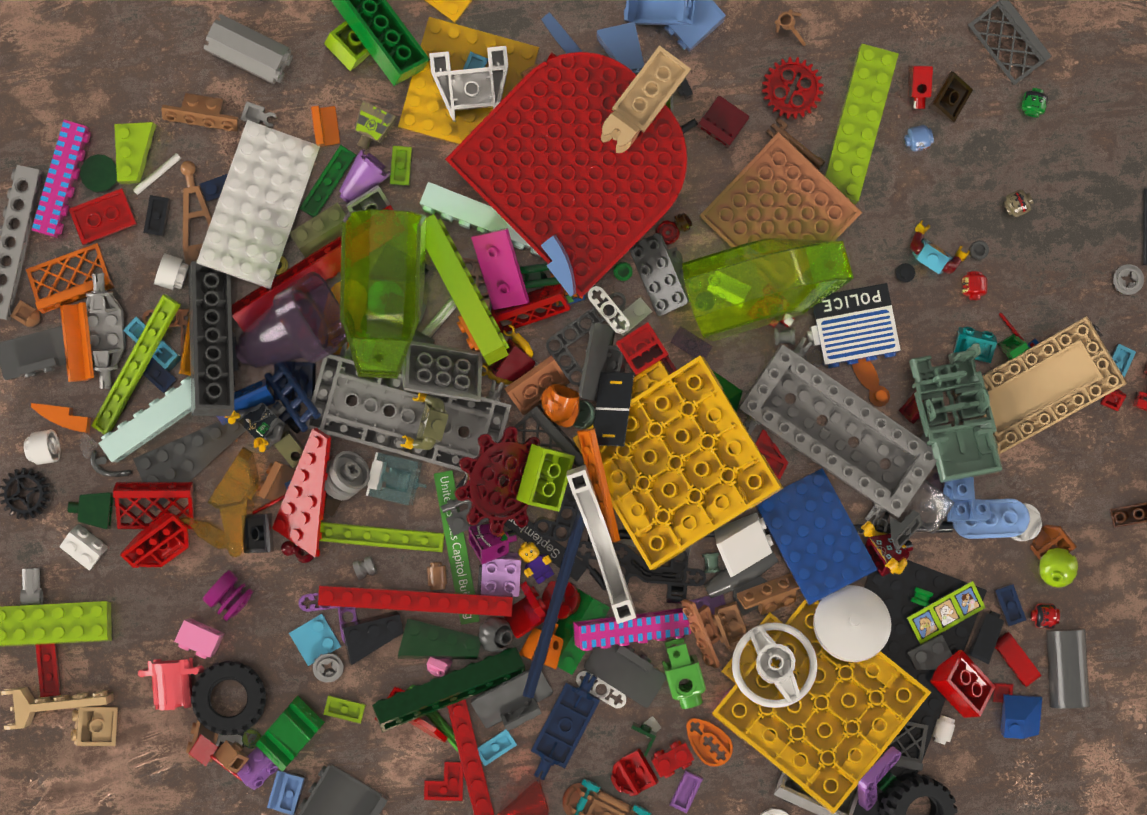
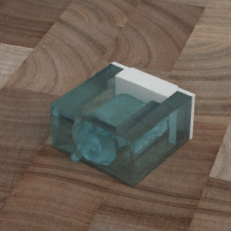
[364,452,427,506]

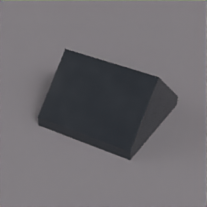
[242,513,274,553]

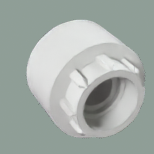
[154,253,189,290]
[24,429,61,465]

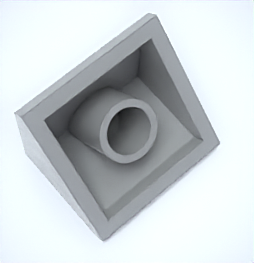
[346,185,396,225]

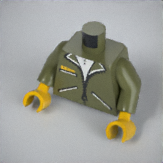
[400,392,448,450]

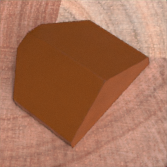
[1030,525,1077,560]

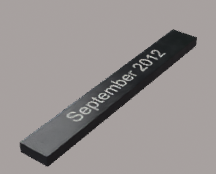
[456,475,587,581]

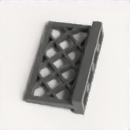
[968,0,1052,85]
[514,405,585,467]
[875,722,928,772]

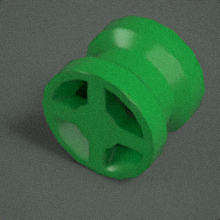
[911,587,934,607]

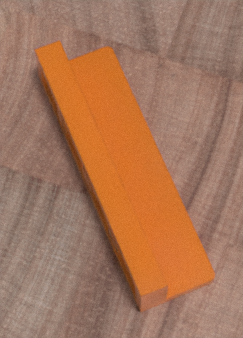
[60,302,94,382]

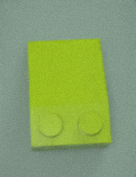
[324,21,370,71]

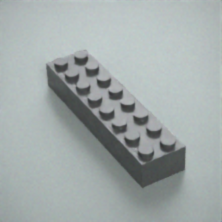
[188,261,234,417]

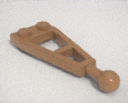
[180,161,212,266]

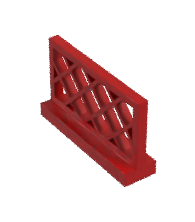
[113,482,195,529]

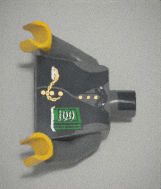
[225,401,286,452]

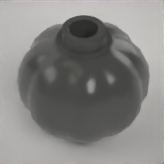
[478,617,513,652]

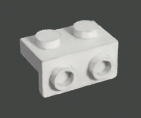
[60,524,108,571]

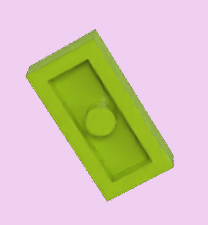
[390,146,412,186]
[323,695,366,724]

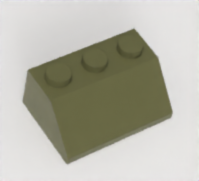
[290,202,354,258]

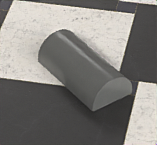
[1046,628,1090,709]

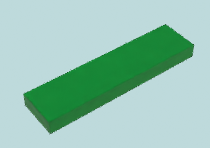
[299,145,357,217]

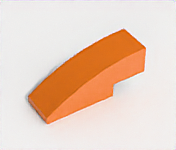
[31,403,91,433]

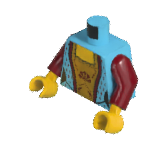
[910,220,970,274]

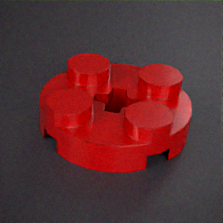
[542,581,581,619]

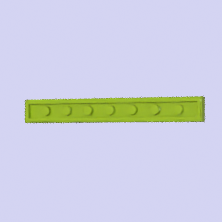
[91,294,181,435]
[319,522,445,552]

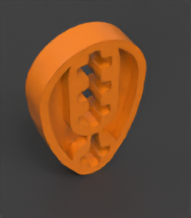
[686,717,733,767]

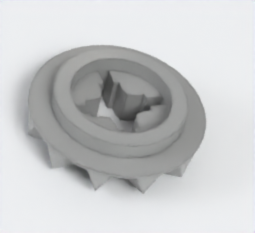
[1113,264,1144,295]
[312,652,344,682]

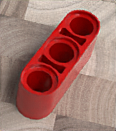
[995,632,1041,687]

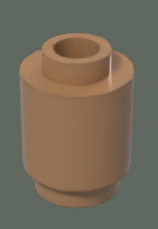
[427,562,447,590]

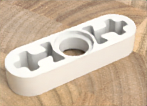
[588,286,630,334]
[576,670,626,708]

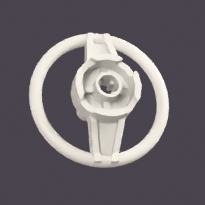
[732,622,817,708]

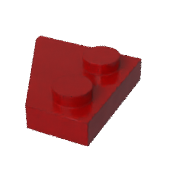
[755,429,789,480]

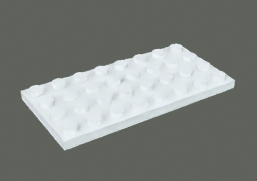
[197,120,320,289]

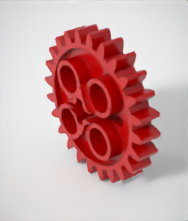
[761,57,824,120]

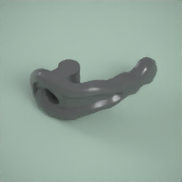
[90,450,132,477]

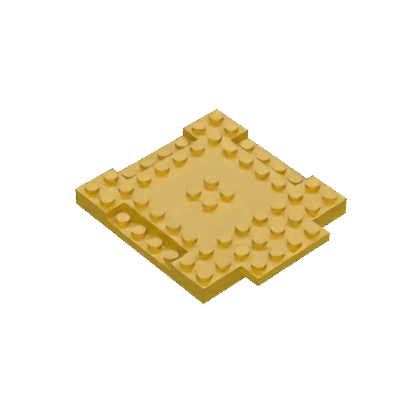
[573,355,783,570]
[712,600,931,814]

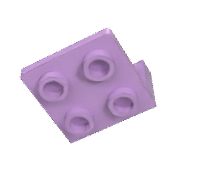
[481,552,522,597]

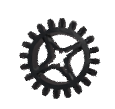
[0,468,52,520]

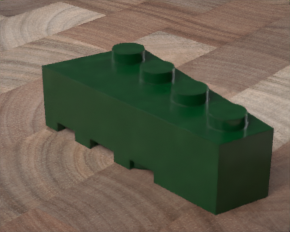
[398,619,481,660]

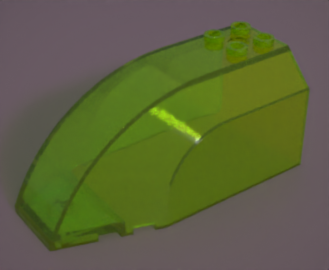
[340,209,426,379]
[682,238,854,341]

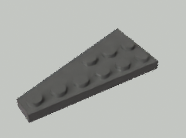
[133,419,247,512]

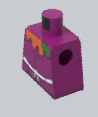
[469,524,517,564]

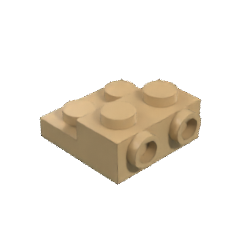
[71,706,118,746]

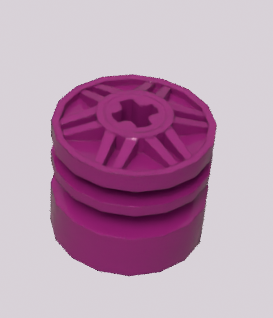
[202,570,254,622]

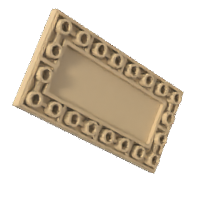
[952,316,1127,454]

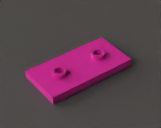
[471,228,530,310]

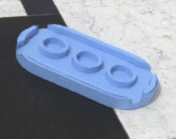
[952,499,1030,539]

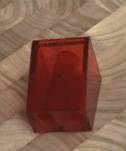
[497,777,550,815]

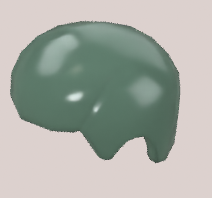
[573,400,596,429]

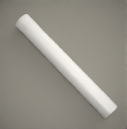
[133,153,182,195]

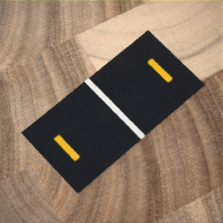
[593,372,634,446]

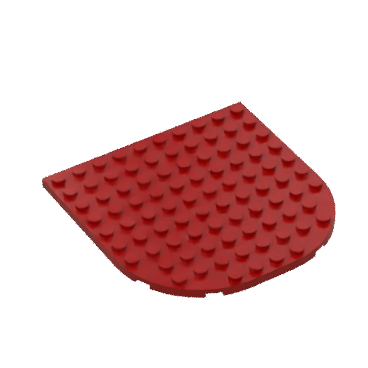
[445,52,688,298]

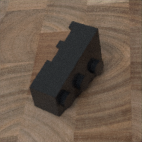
[341,611,404,665]

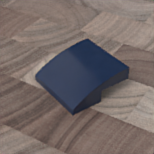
[274,362,316,400]

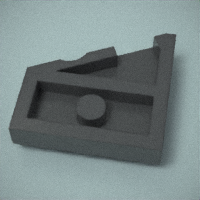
[907,635,952,670]

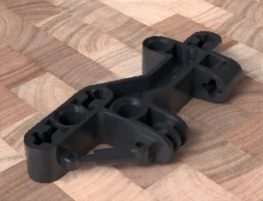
[576,541,706,604]

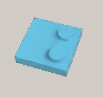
[289,613,342,666]

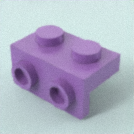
[237,747,278,790]

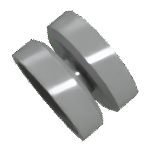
[324,451,370,501]

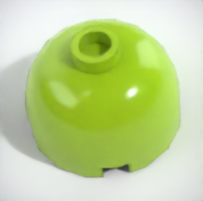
[1039,548,1078,588]

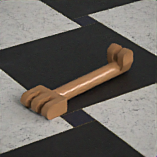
[766,118,825,170]

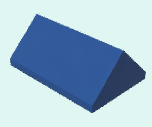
[217,379,275,425]

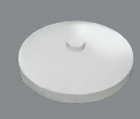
[813,585,891,662]

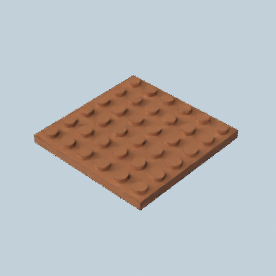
[699,132,862,295]

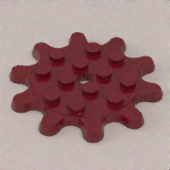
[454,426,540,536]

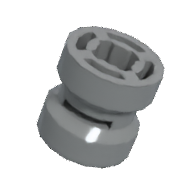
[352,556,377,580]

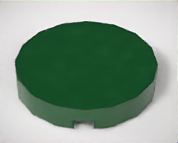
[80,154,117,193]

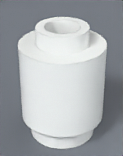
[932,715,955,745]

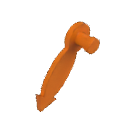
[852,359,890,407]

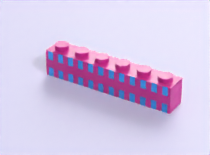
[31,120,91,238]
[573,608,691,651]

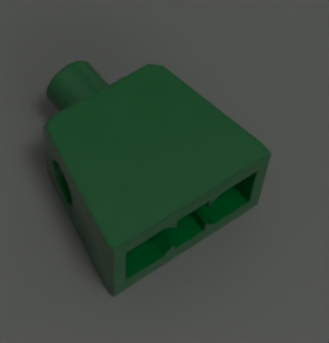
[68,492,114,529]

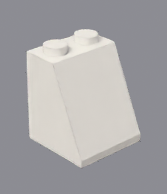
[714,513,774,577]

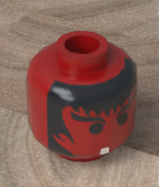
[1030,603,1060,629]

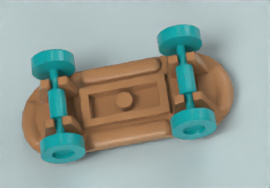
[563,779,652,815]

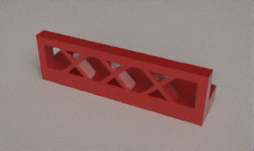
[491,284,571,333]

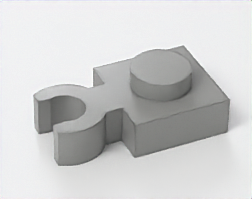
[240,101,277,128]

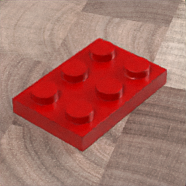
[69,188,137,245]

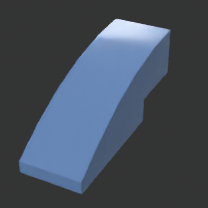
[541,235,576,297]

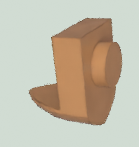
[10,300,40,327]

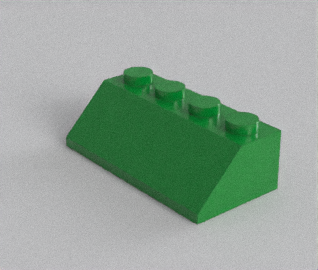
[555,588,610,675]

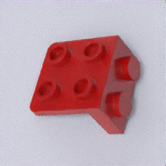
[504,581,547,638]

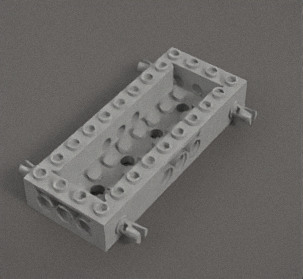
[737,337,936,526]
[306,338,512,484]

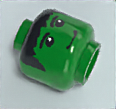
[1021,88,1048,118]

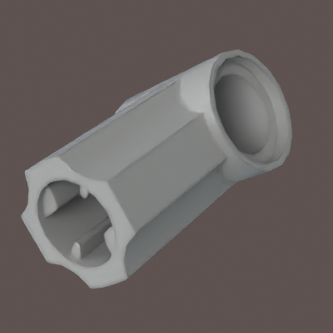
[20,568,43,605]

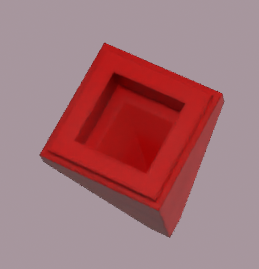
[1100,389,1127,411]

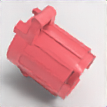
[138,657,204,710]

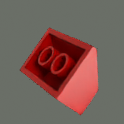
[930,650,996,718]

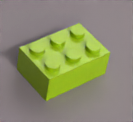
[516,444,575,512]

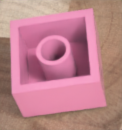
[174,618,225,659]

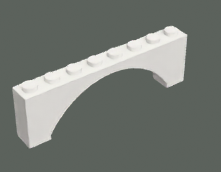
[567,465,636,624]

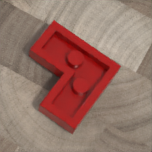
[424,761,464,801]

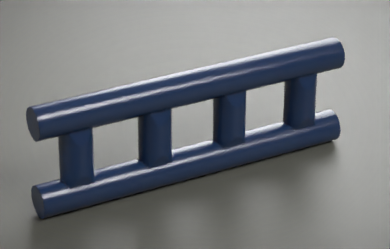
[264,359,321,432]

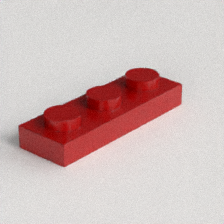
[35,644,61,697]

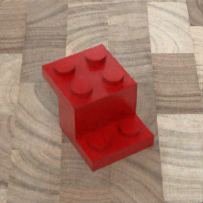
[616,322,677,376]

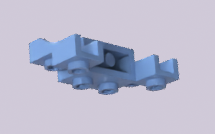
[943,477,991,522]

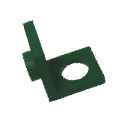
[631,722,657,757]
[877,771,897,795]

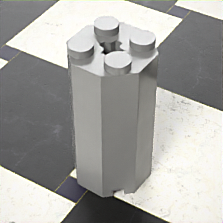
[204,14,293,84]

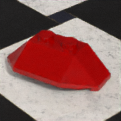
[120,513,189,568]

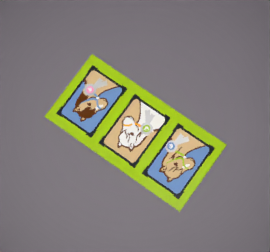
[907,581,986,645]

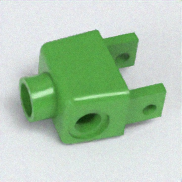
[662,638,706,709]

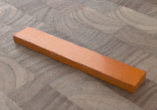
[577,429,620,542]

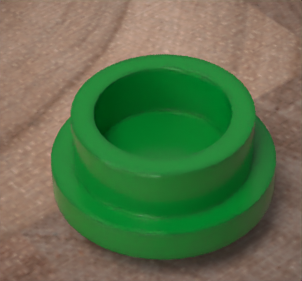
[614,262,633,281]

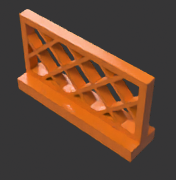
[26,243,114,314]

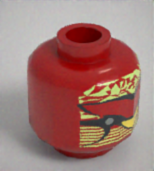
[962,271,987,300]

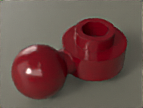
[281,541,314,563]

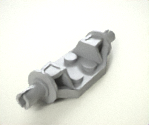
[86,273,126,389]

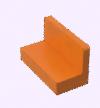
[311,106,340,147]

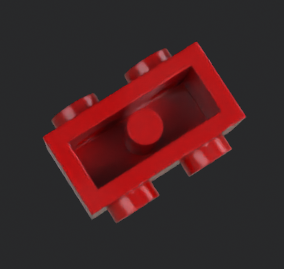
[651,740,694,778]

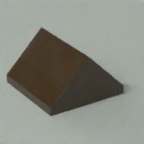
[929,71,973,122]

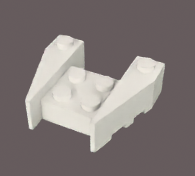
[429,46,509,122]

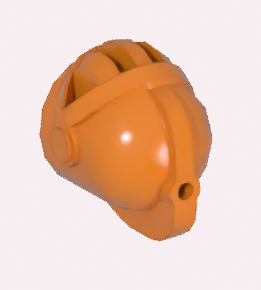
[541,384,579,427]

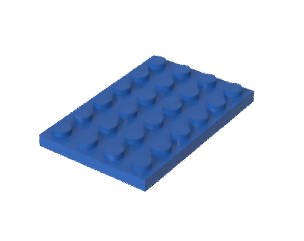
[756,468,878,605]

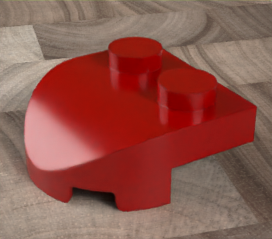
[611,748,659,796]

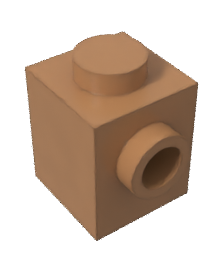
[214,740,249,773]

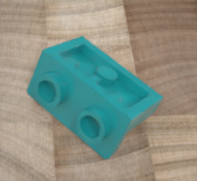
[953,327,997,363]

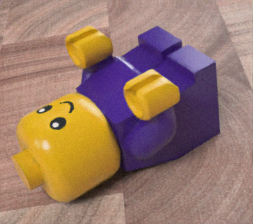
[518,542,554,585]

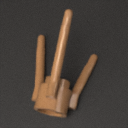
[775,9,806,46]

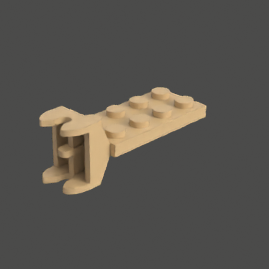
[601,45,691,153]
[1,687,114,730]

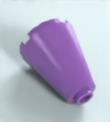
[339,149,391,203]

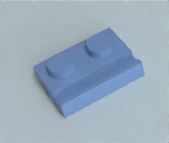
[267,770,305,815]

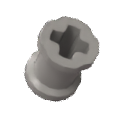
[774,328,795,346]

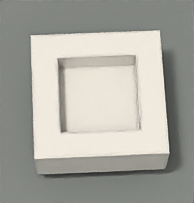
[807,325,821,346]

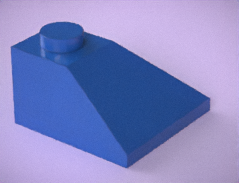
[1000,694,1042,739]

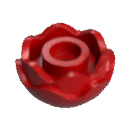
[656,220,680,245]

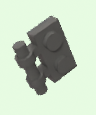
[440,499,489,536]

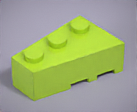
[114,122,157,184]

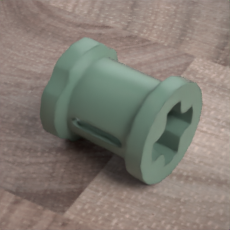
[702,552,721,573]

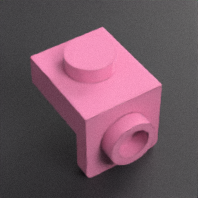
[427,657,452,677]

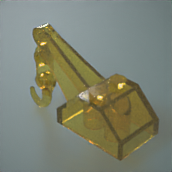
[180,447,259,557]

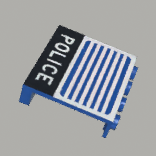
[810,283,901,369]

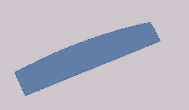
[541,12,583,53]

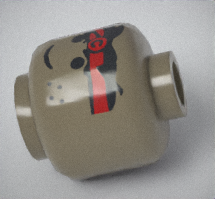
[1004,189,1034,218]

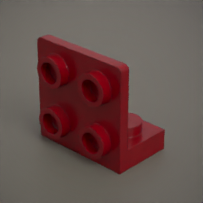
[697,96,749,148]

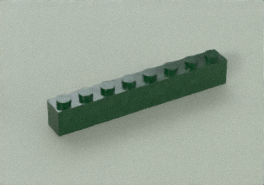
[372,647,525,733]

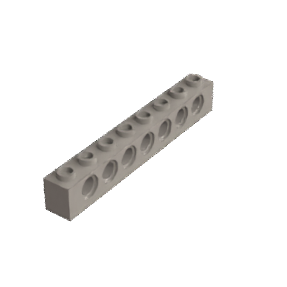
[0,165,43,321]

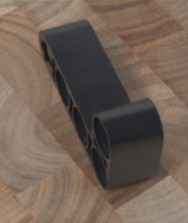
[534,467,578,542]

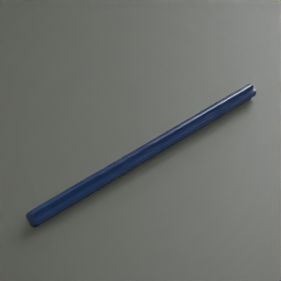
[523,507,585,698]

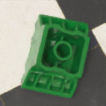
[255,696,325,772]

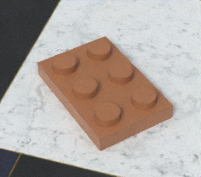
[504,355,570,415]

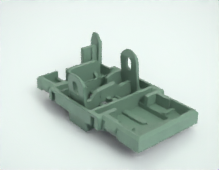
[909,343,1003,483]

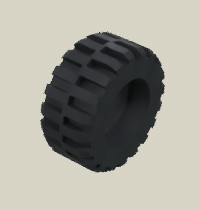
[191,661,266,735]
[879,774,958,815]

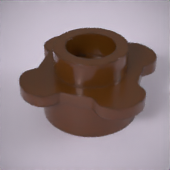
[674,213,692,232]

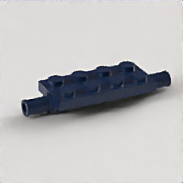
[531,672,600,780]

